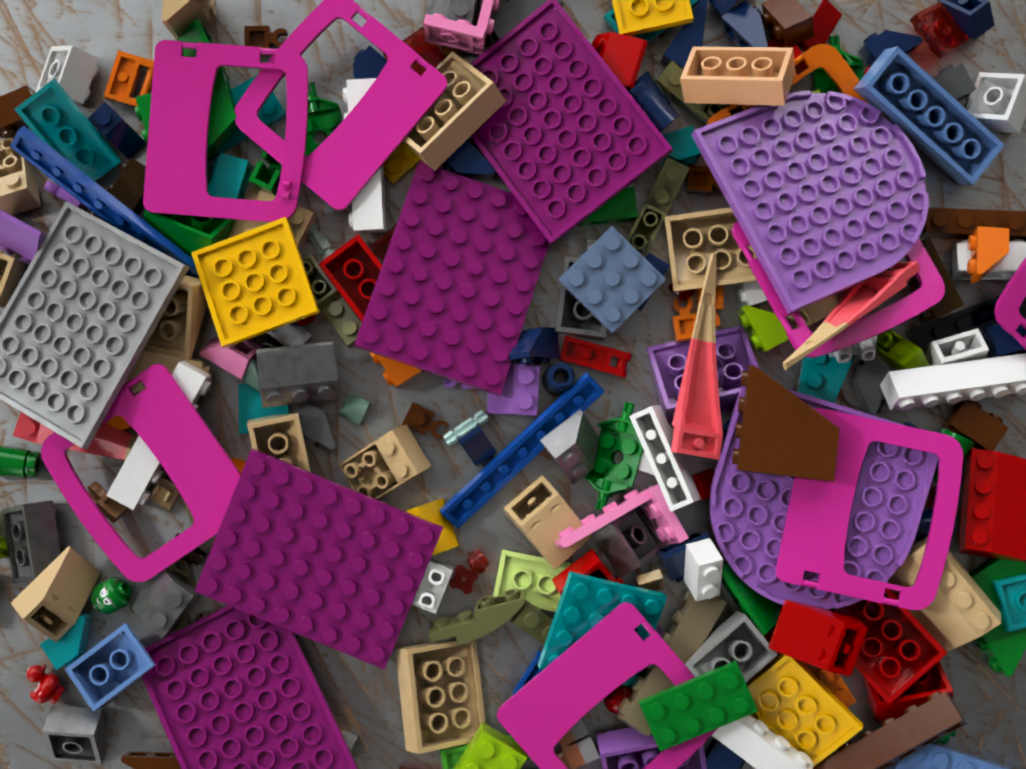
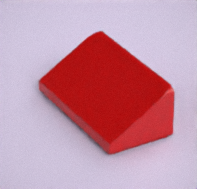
[797,0,842,50]

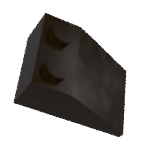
[910,237,964,324]

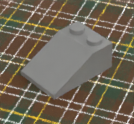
[685,611,778,682]

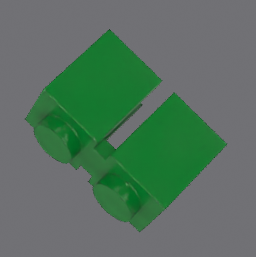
[249,150,282,196]

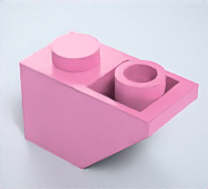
[199,337,261,380]

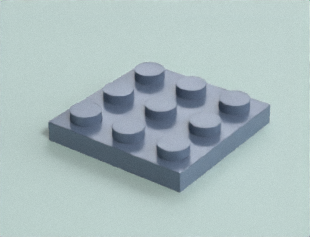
[558,226,666,334]

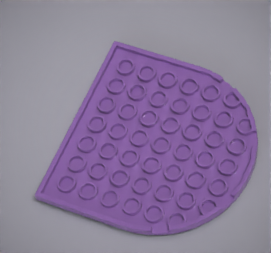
[692,90,929,314]
[709,386,938,609]

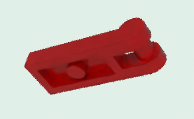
[559,335,632,379]

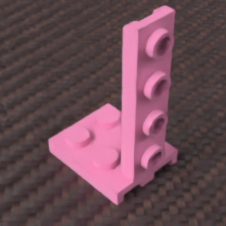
[423,0,500,55]
[554,484,689,548]

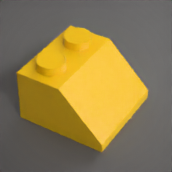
[406,498,459,556]

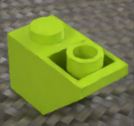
[738,305,789,353]
[876,329,929,371]

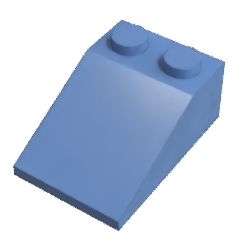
[65,623,156,712]

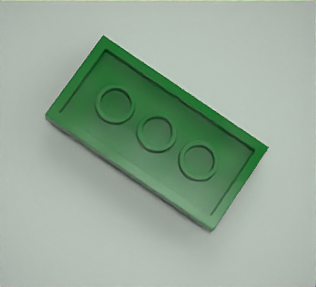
[639,660,758,752]

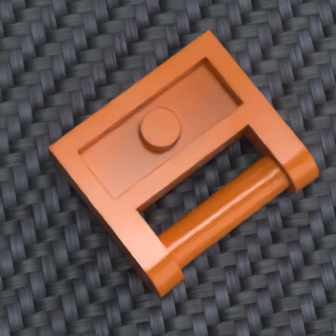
[103,50,154,108]

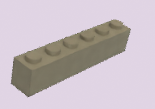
[617,590,727,737]

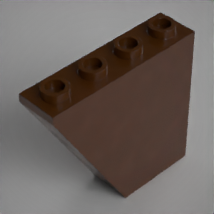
[732,365,840,481]

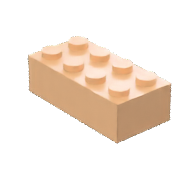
[680,47,795,106]

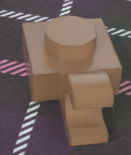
[87,481,130,524]

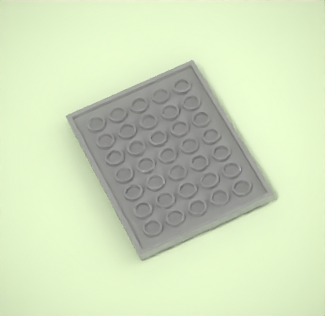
[0,201,189,449]

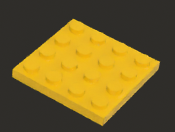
[191,217,320,348]
[746,654,863,767]

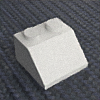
[36,45,99,105]
[965,72,1026,133]

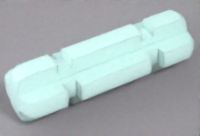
[309,222,335,260]
[443,410,489,446]

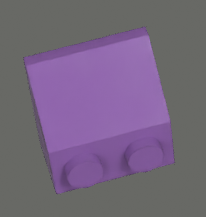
[0,210,47,265]
[487,363,540,417]

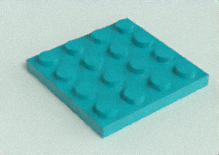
[537,571,667,687]

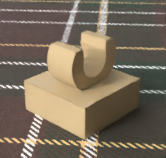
[149,476,181,510]
[636,563,664,591]

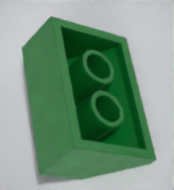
[144,210,235,255]
[721,558,782,636]

